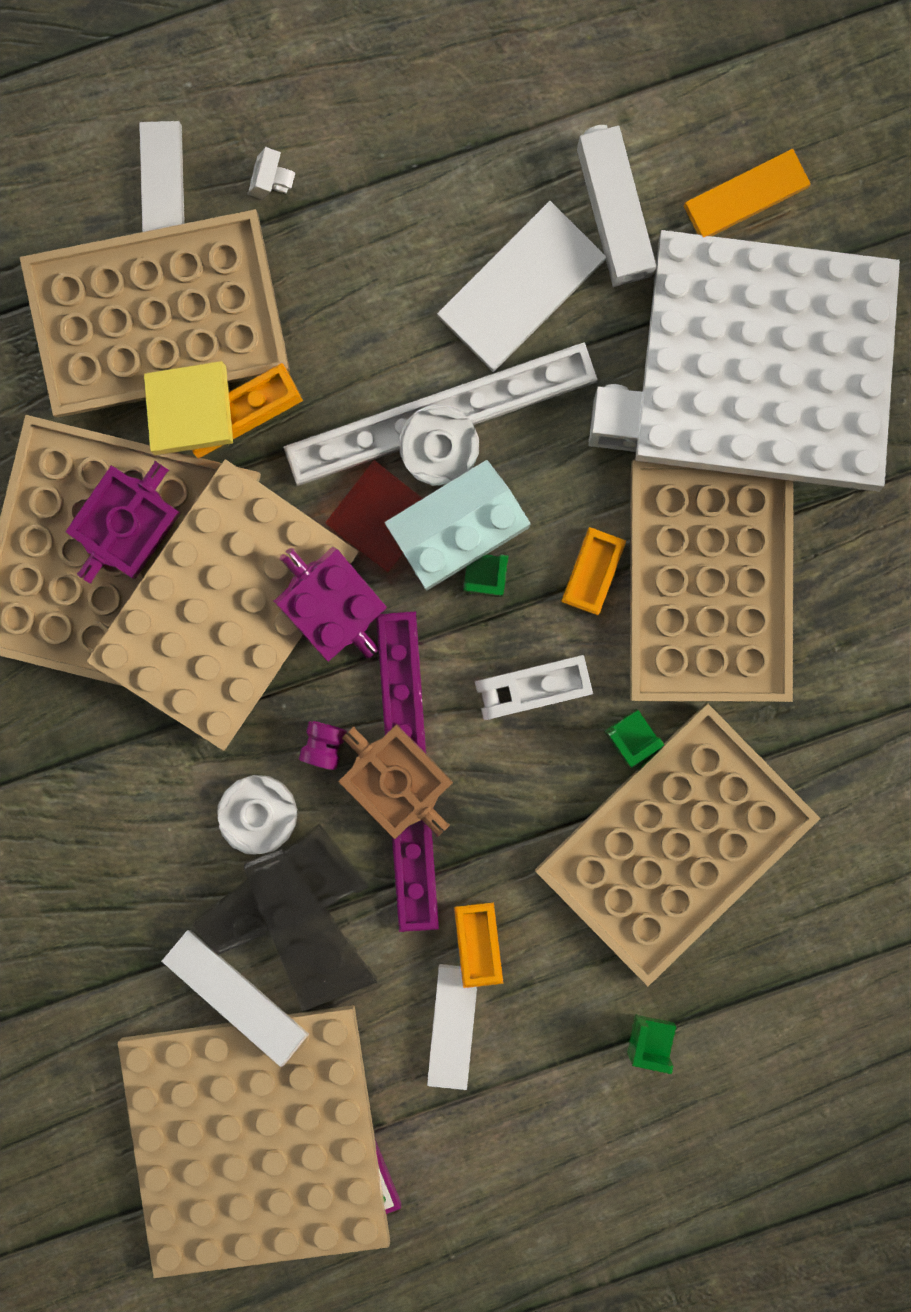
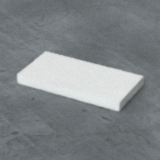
[437,201,606,373]

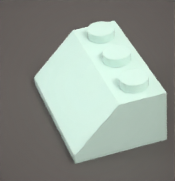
[384,460,531,591]

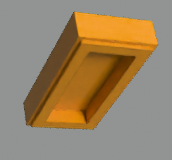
[561,527,626,616]
[454,902,503,988]

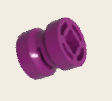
[299,720,347,770]

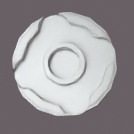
[399,405,479,486]
[217,775,297,855]

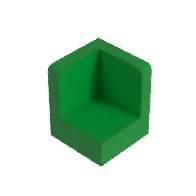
[463,554,509,597]
[604,709,664,767]
[627,1014,676,1074]

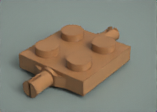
[338,724,453,839]

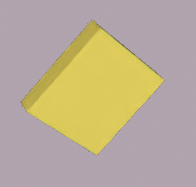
[144,361,233,455]

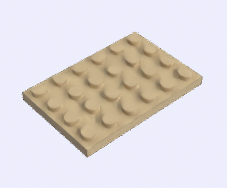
[20,209,290,418]
[86,459,359,751]
[630,460,793,702]
[535,703,821,986]

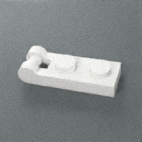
[474,655,593,720]

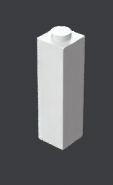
[577,125,656,287]

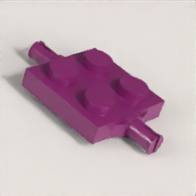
[65,461,181,584]
[273,546,387,662]

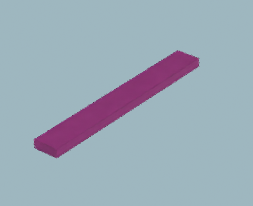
[376,612,439,932]

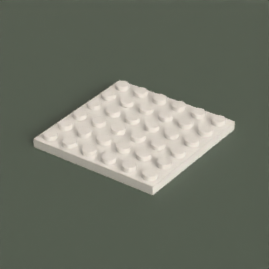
[635,230,900,492]

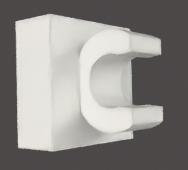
[247,147,295,200]

